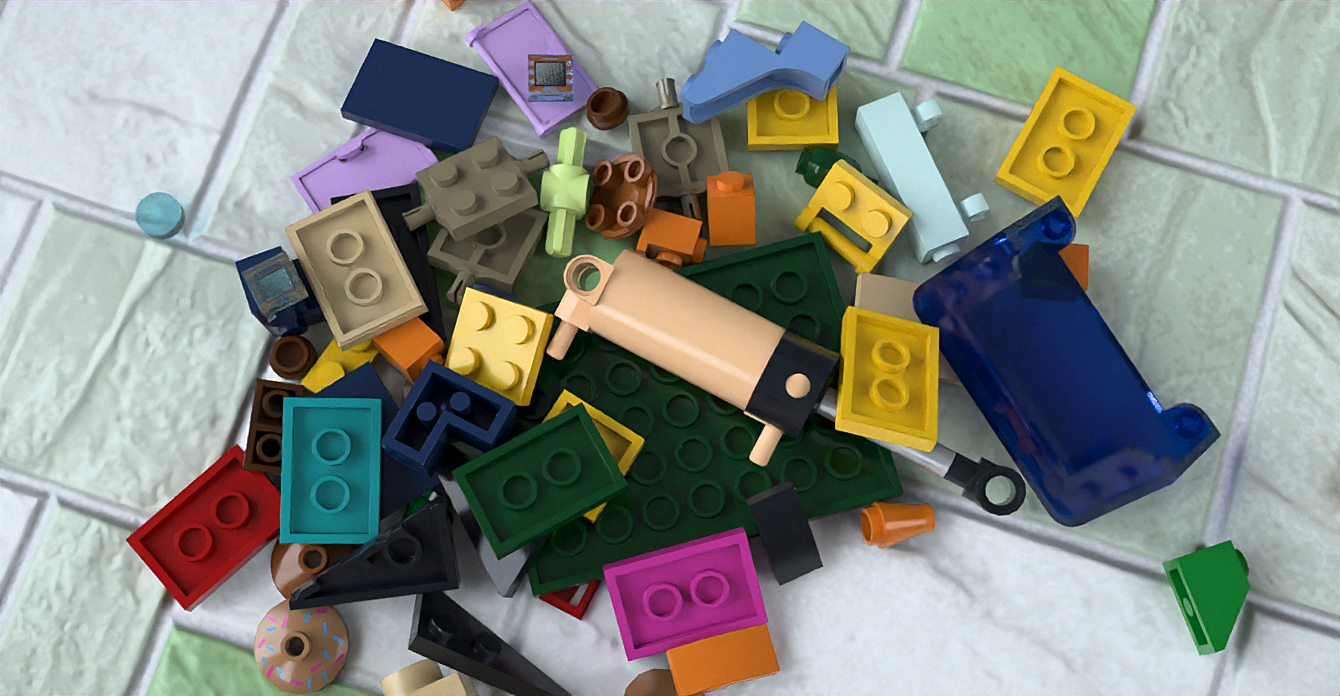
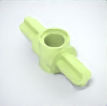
[540,127,591,258]

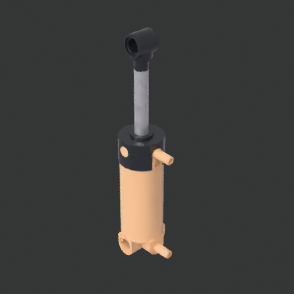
[546,248,1026,516]

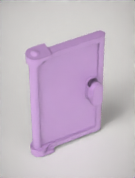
[465,0,599,139]
[290,128,440,214]

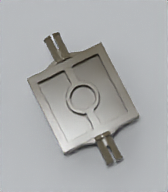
[627,78,730,221]
[402,136,550,242]
[427,180,549,305]

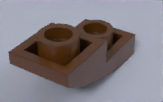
[242,378,304,475]

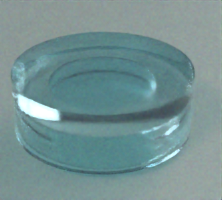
[135,192,185,240]

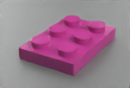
[602,527,769,662]

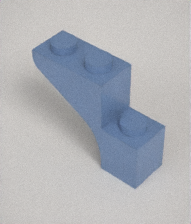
[680,21,850,124]

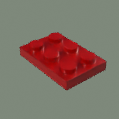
[126,444,281,612]

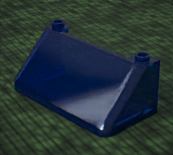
[912,195,1222,528]

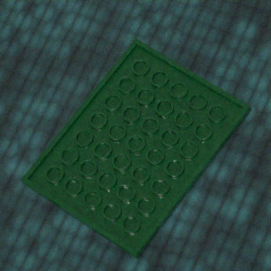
[505,231,904,598]

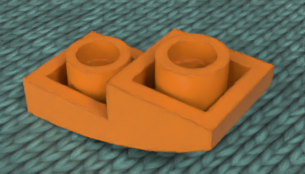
[666,624,780,696]

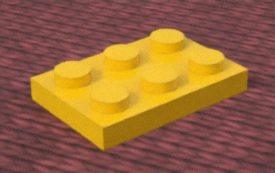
[992,66,1137,224]
[835,306,939,452]

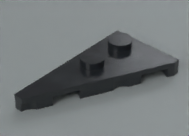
[330,183,447,341]
[435,444,551,598]
[289,495,461,610]
[408,591,571,696]

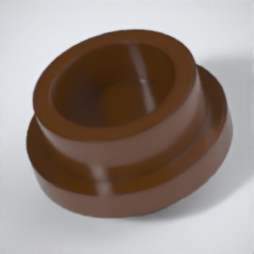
[586,87,630,131]
[269,335,317,381]

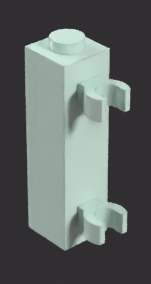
[854,91,989,265]

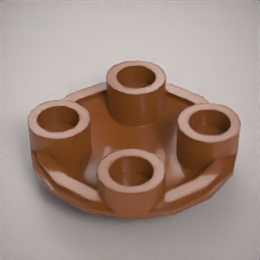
[585,154,657,241]

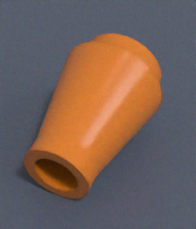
[860,502,935,549]

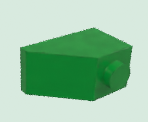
[1162,540,1250,656]

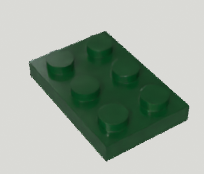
[451,402,629,561]

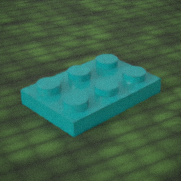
[280,397,383,544]

